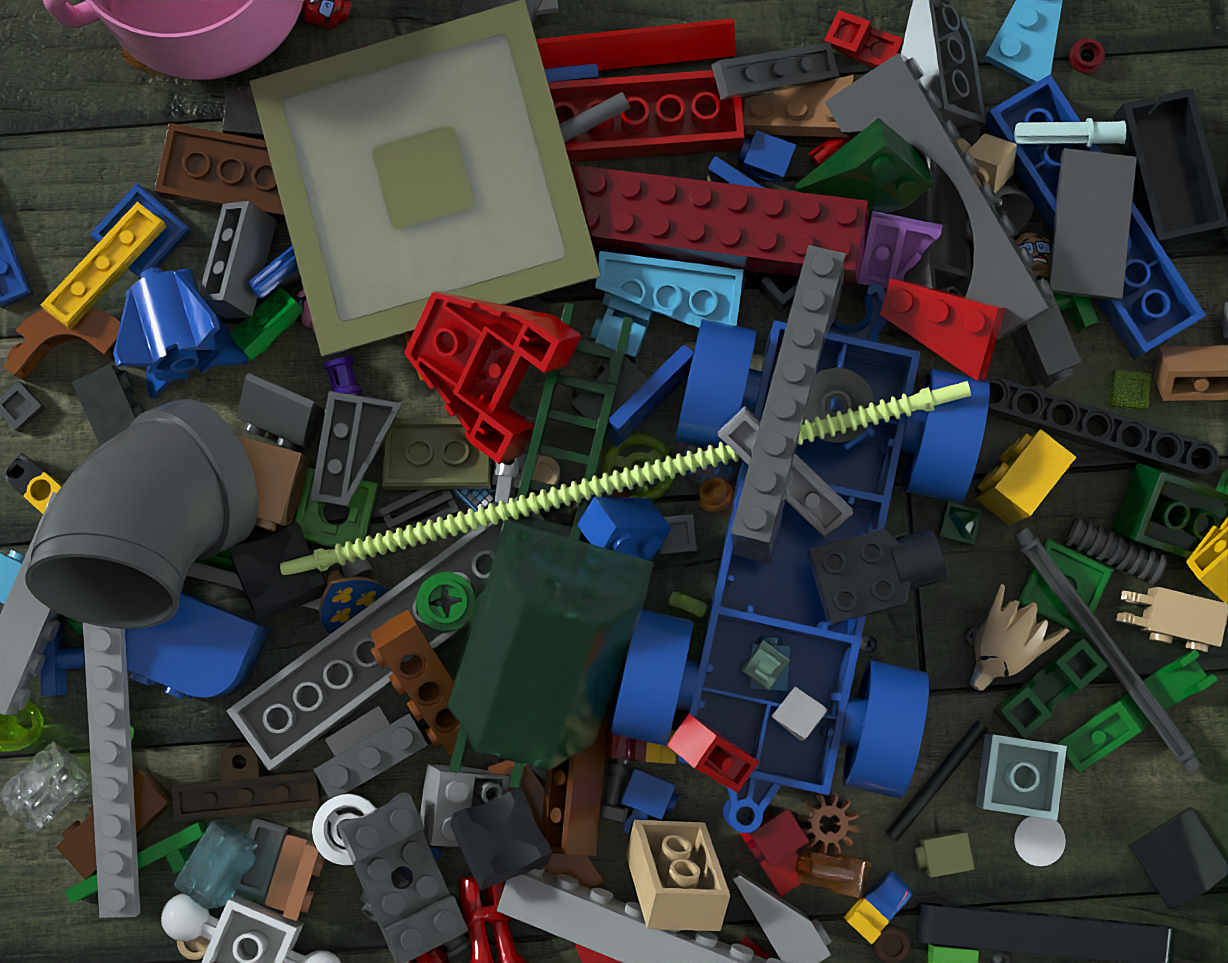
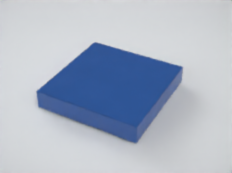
[90,183,191,279]

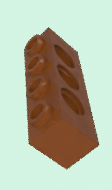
[370,609,486,756]

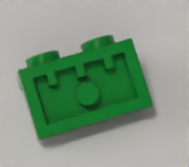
[229,286,305,360]

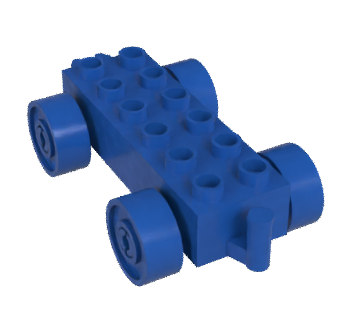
[611,283,990,833]

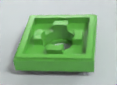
[294,468,379,548]

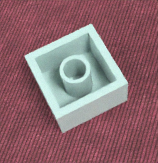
[975,734,1067,820]

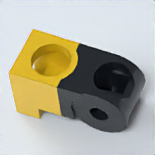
[2,453,63,514]

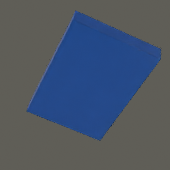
[608,345,694,448]

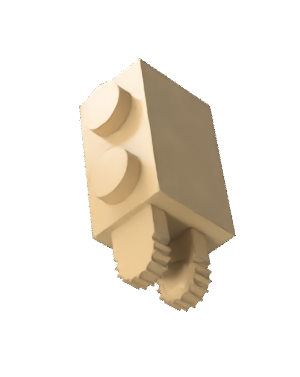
[1116,587,1228,653]

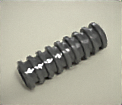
[1064,516,1167,585]

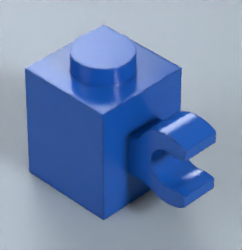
[621,767,679,833]

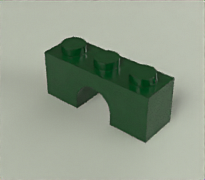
[993,638,1108,739]

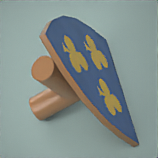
[319,570,388,634]

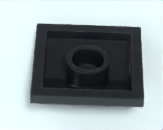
[1128,807,1228,909]

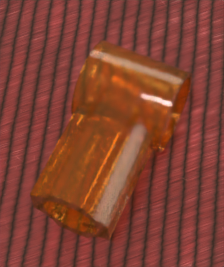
[796,850,871,899]

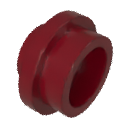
[1069,38,1105,74]

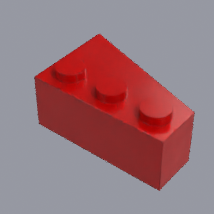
[880,278,1006,381]

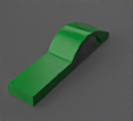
[1057,649,1218,773]

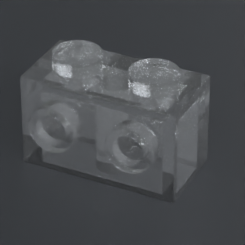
[0,741,90,834]

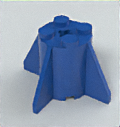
[113,268,249,399]

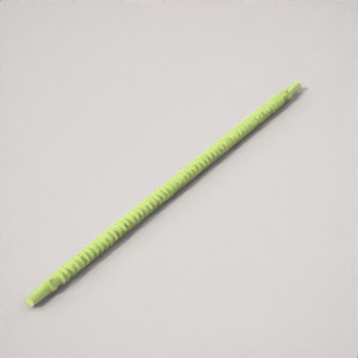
[280,381,971,575]

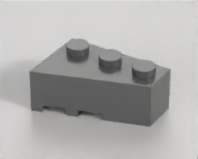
[310,391,402,507]

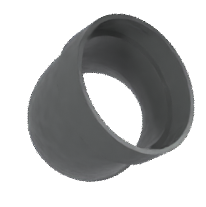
[25,399,258,629]

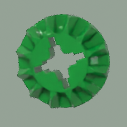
[416,572,476,631]

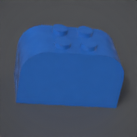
[125,592,271,699]

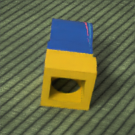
[843,870,913,945]

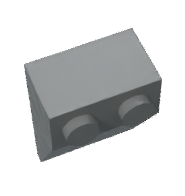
[730,869,832,963]

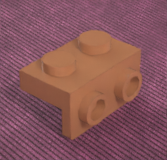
[265,834,325,921]

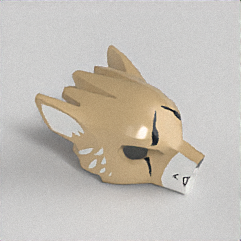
[969,584,1069,691]

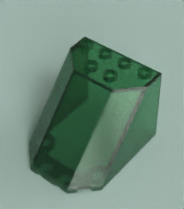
[447,520,654,771]

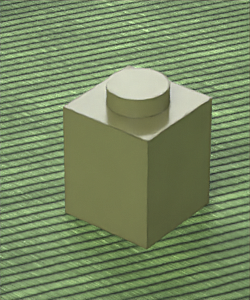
[915,830,975,878]

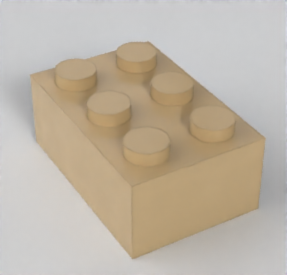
[626,820,730,931]

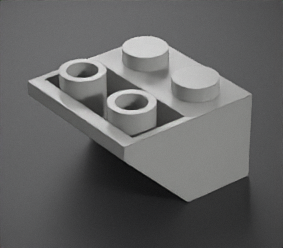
[420,763,510,847]

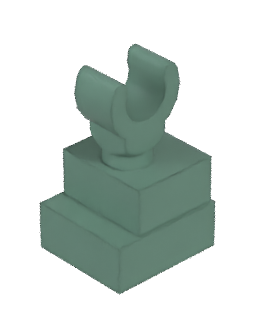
[741,640,790,690]

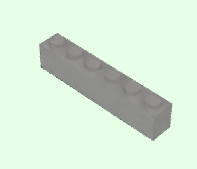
[0,492,60,715]

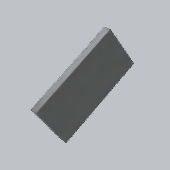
[1048,148,1137,301]

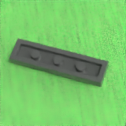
[711,42,840,100]

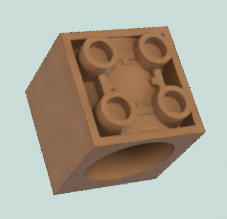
[236,435,313,533]

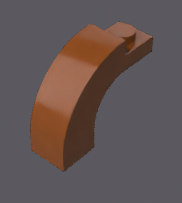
[3,307,121,381]

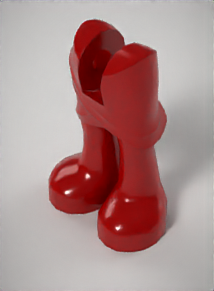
[459,876,527,963]

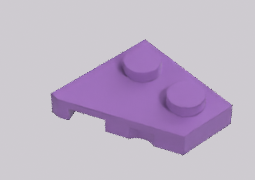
[858,211,943,289]

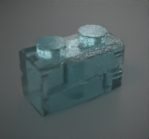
[173,821,258,909]

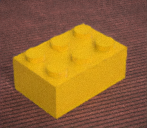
[976,429,1076,526]

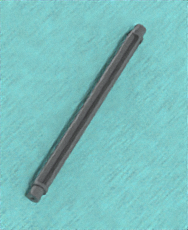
[1014,526,1203,773]

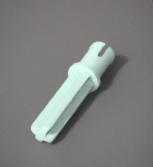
[1014,118,1126,147]

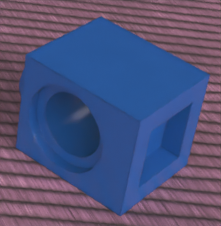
[739,130,796,186]

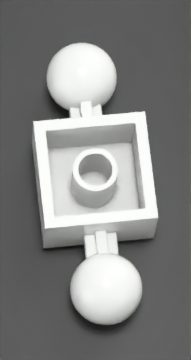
[161,893,341,963]

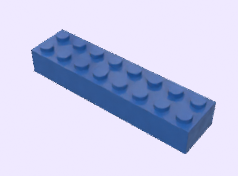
[984,75,1206,360]

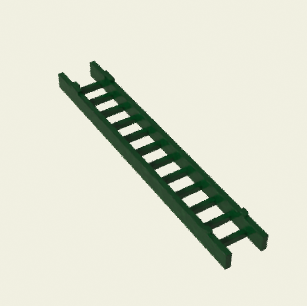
[449,303,633,788]

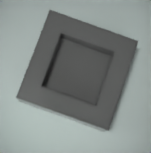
[0,381,45,432]

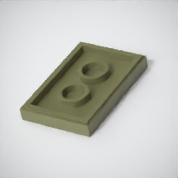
[382,418,492,490]

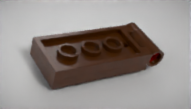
[154,123,286,221]

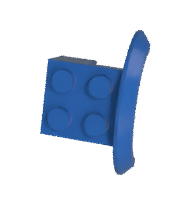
[530,497,672,597]

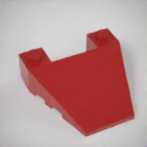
[404,291,582,464]

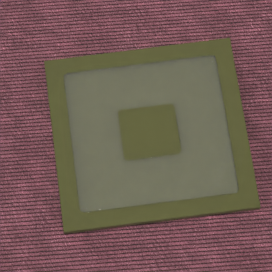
[250,0,601,357]

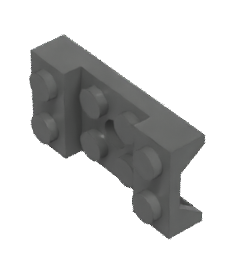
[336,792,468,963]

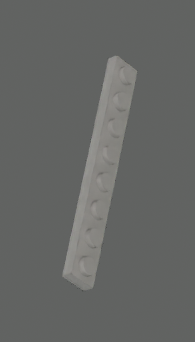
[83,622,141,918]

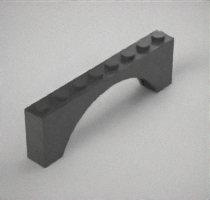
[825,53,1054,340]
[731,245,846,564]

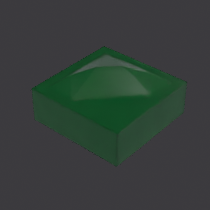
[938,501,983,546]

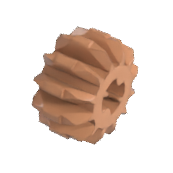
[797,792,860,855]

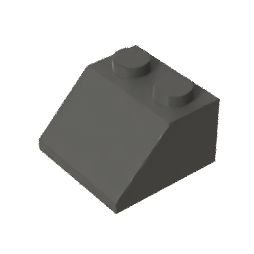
[237,373,325,452]

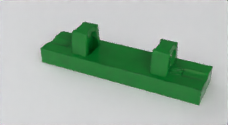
[65,820,211,904]

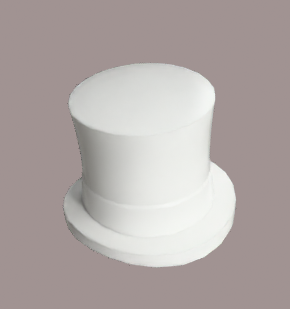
[312,794,377,865]

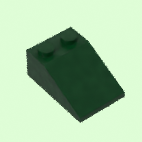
[796,118,933,219]
[1112,463,1228,558]

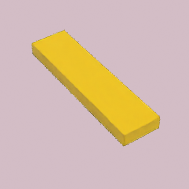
[41,202,166,330]

